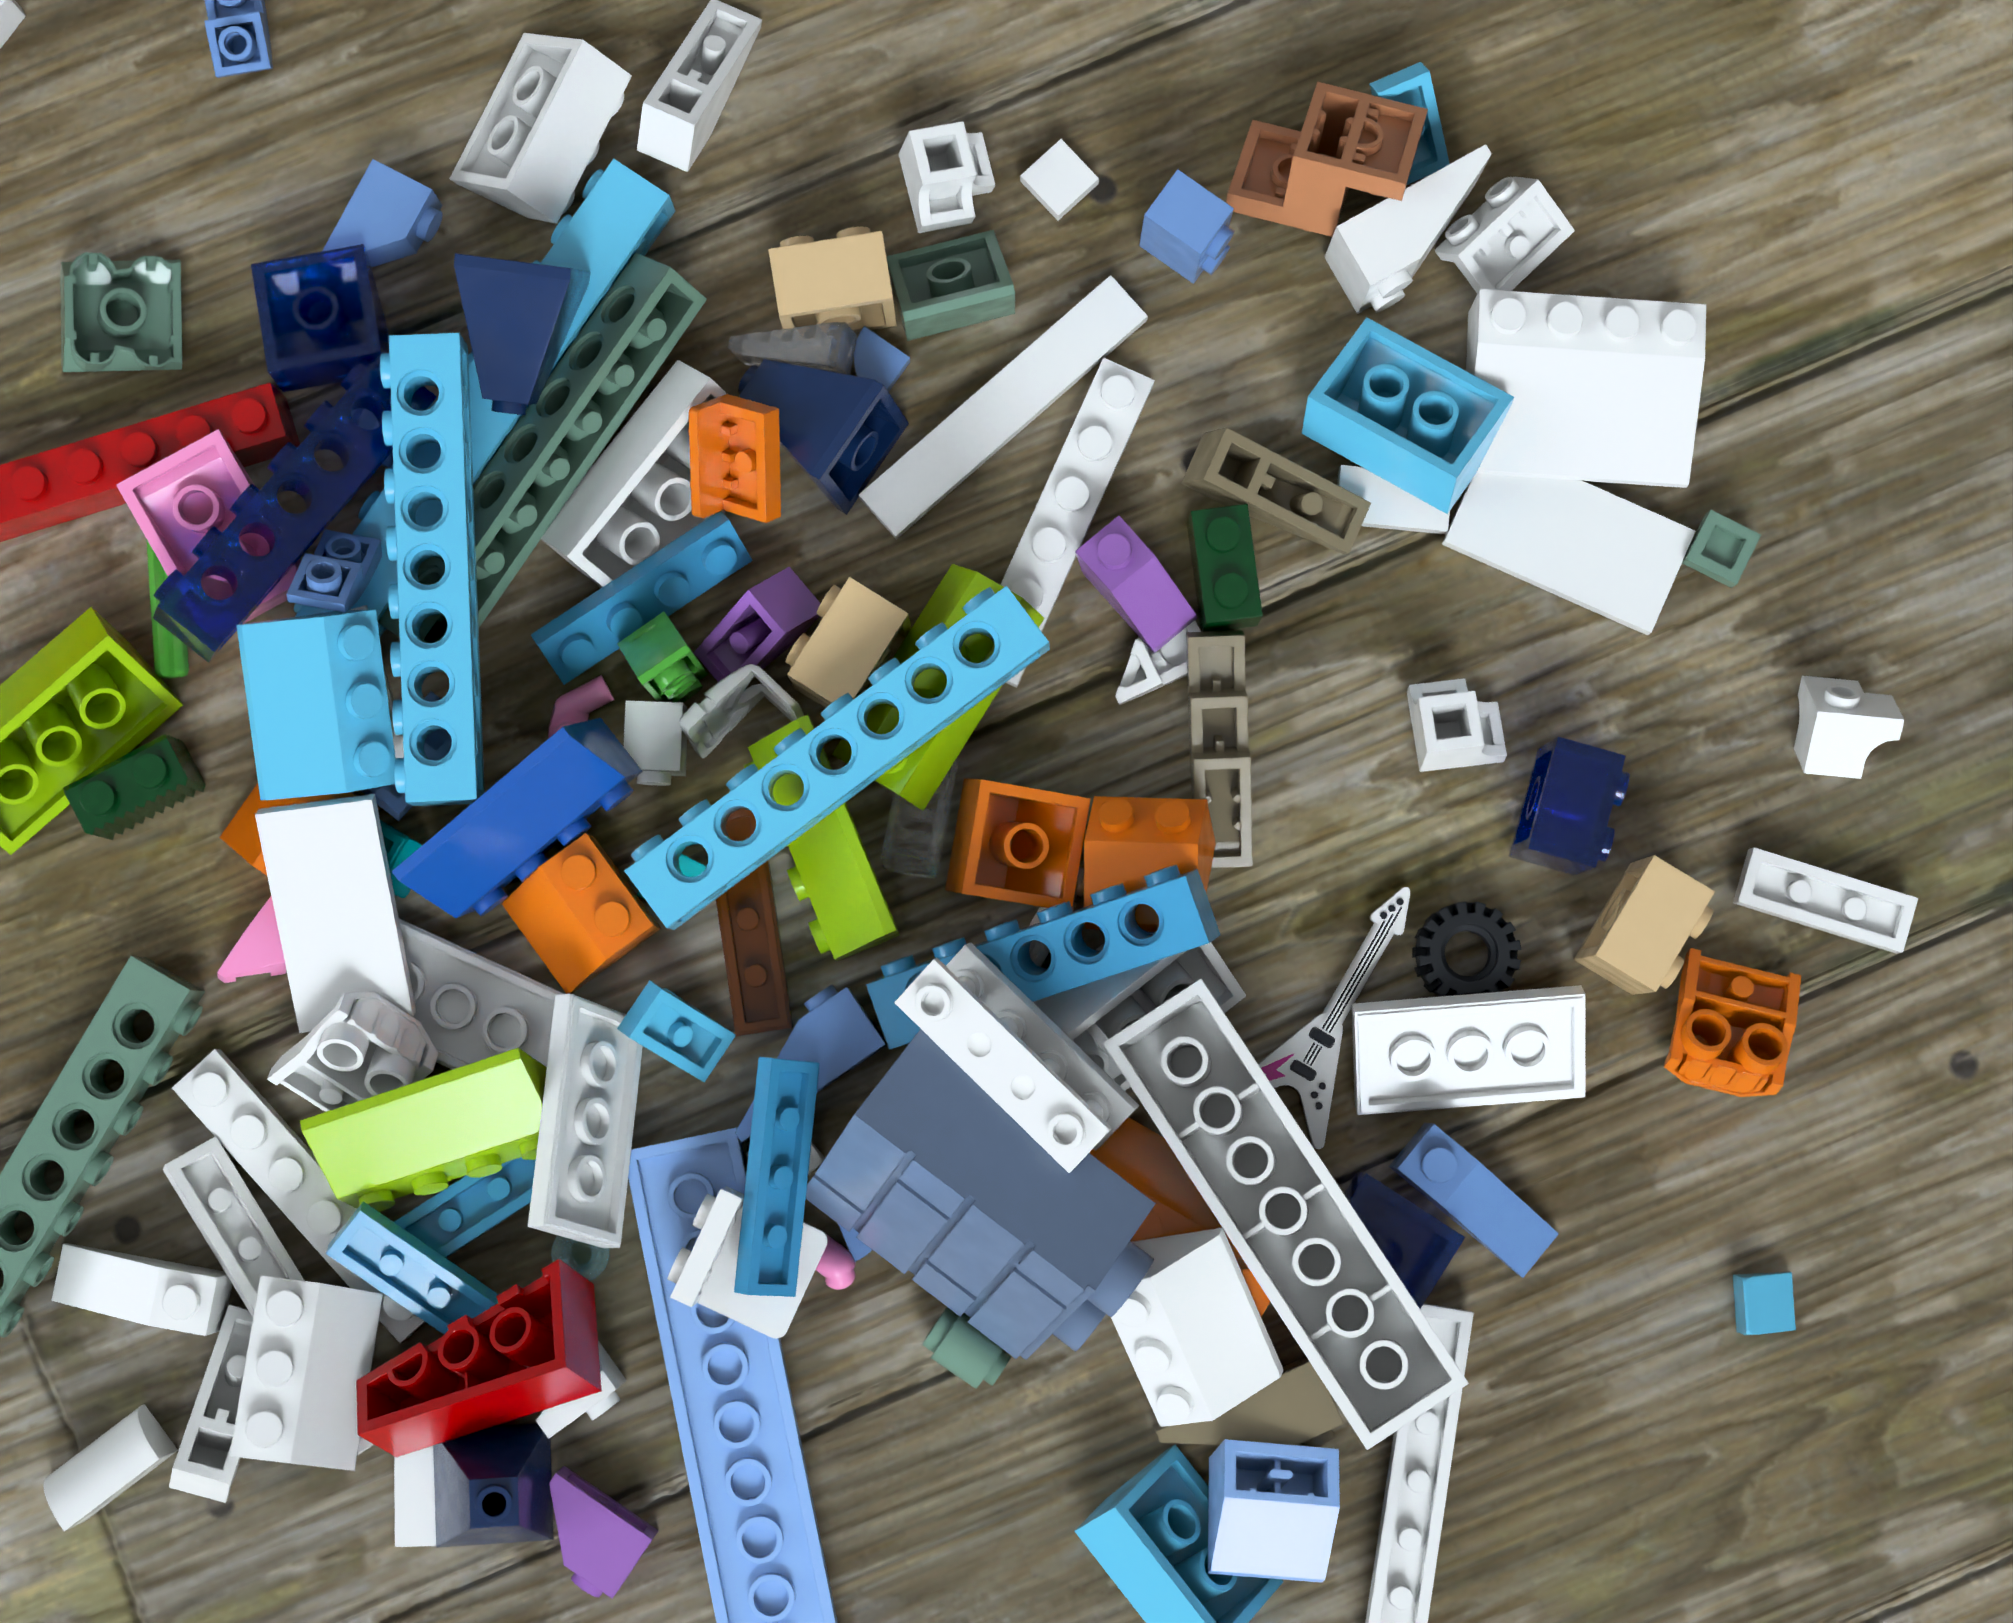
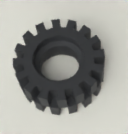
[1412,901,1522,997]

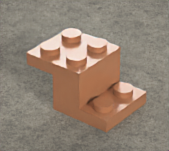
[1226,82,1428,237]

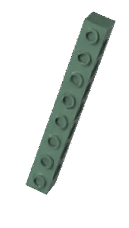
[378,253,707,643]
[0,956,205,1338]

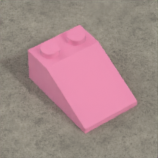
[116,429,301,639]

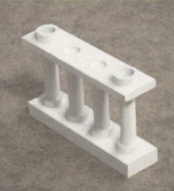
[894,942,1139,1173]

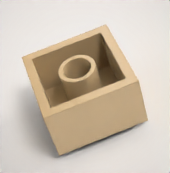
[768,227,897,343]
[785,577,911,708]
[1573,855,1715,995]

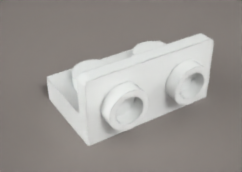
[1435,177,1575,294]

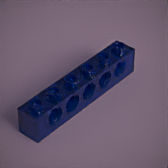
[153,352,437,663]

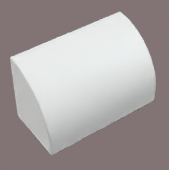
[43,1404,178,1531]

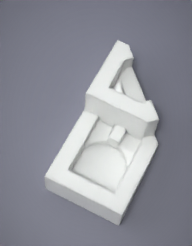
[1115,620,1201,705]

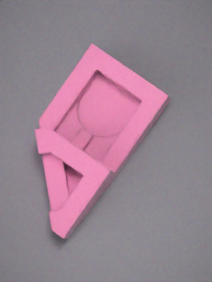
[217,896,286,983]

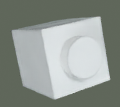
[623,700,688,786]

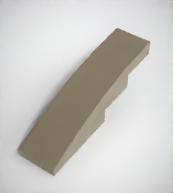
[1186,630,1253,868]

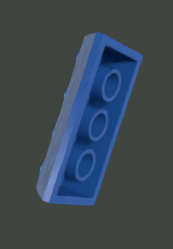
[391,717,643,918]

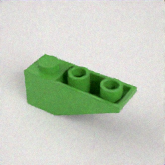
[617,611,708,702]

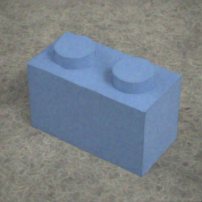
[1139,169,1235,284]

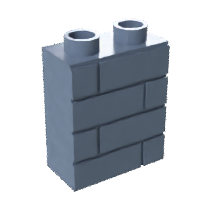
[806,1029,1156,1360]

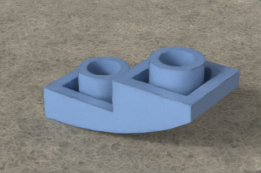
[204,0,273,78]
[287,529,382,613]

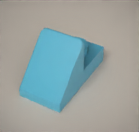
[1369,62,1450,185]
[617,980,736,1082]

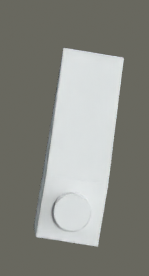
[637,0,762,172]
[52,1243,232,1336]
[169,1305,253,1503]

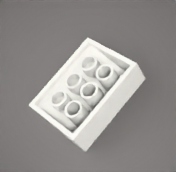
[1466,289,1706,488]

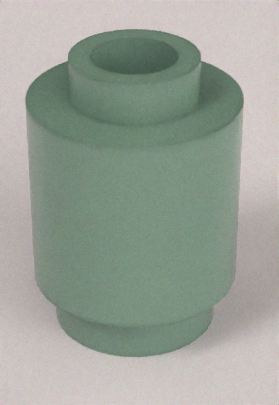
[922,1307,1011,1389]

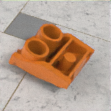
[1664,948,1802,1097]

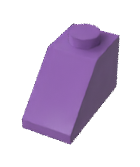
[1075,516,1197,653]
[694,567,821,682]
[549,1466,659,1599]

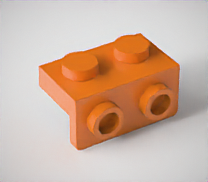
[688,394,781,523]

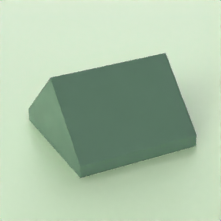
[886,230,1015,341]

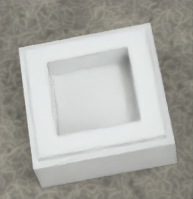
[1020,139,1099,221]

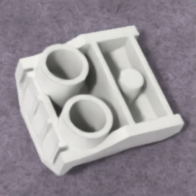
[267,992,438,1112]

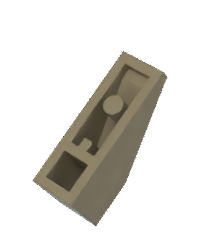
[1181,427,1371,554]
[1153,1355,1344,1447]

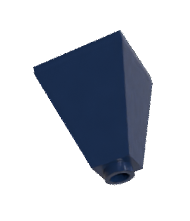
[454,253,591,415]
[738,359,909,515]
[433,1422,554,1548]

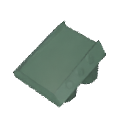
[60,252,182,372]

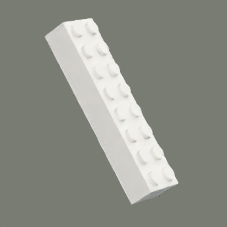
[1103,979,1469,1450]

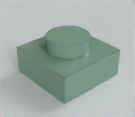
[1682,510,1761,588]

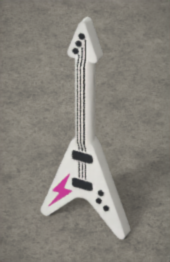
[1258,887,1410,1149]

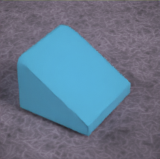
[1733,1272,1796,1335]

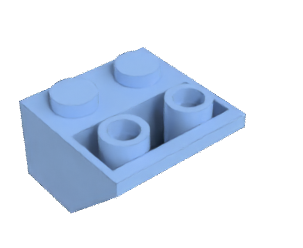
[1208,1439,1340,1583]

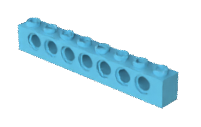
[380,333,485,806]
[624,586,1050,930]

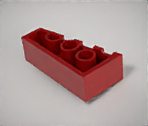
[356,1259,602,1457]

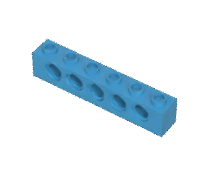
[866,865,1221,1050]

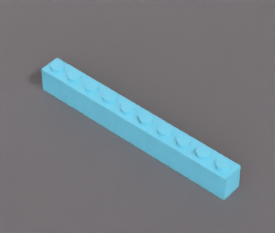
[294,158,675,637]

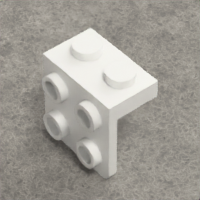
[667,1186,828,1339]

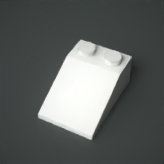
[1325,144,1492,314]

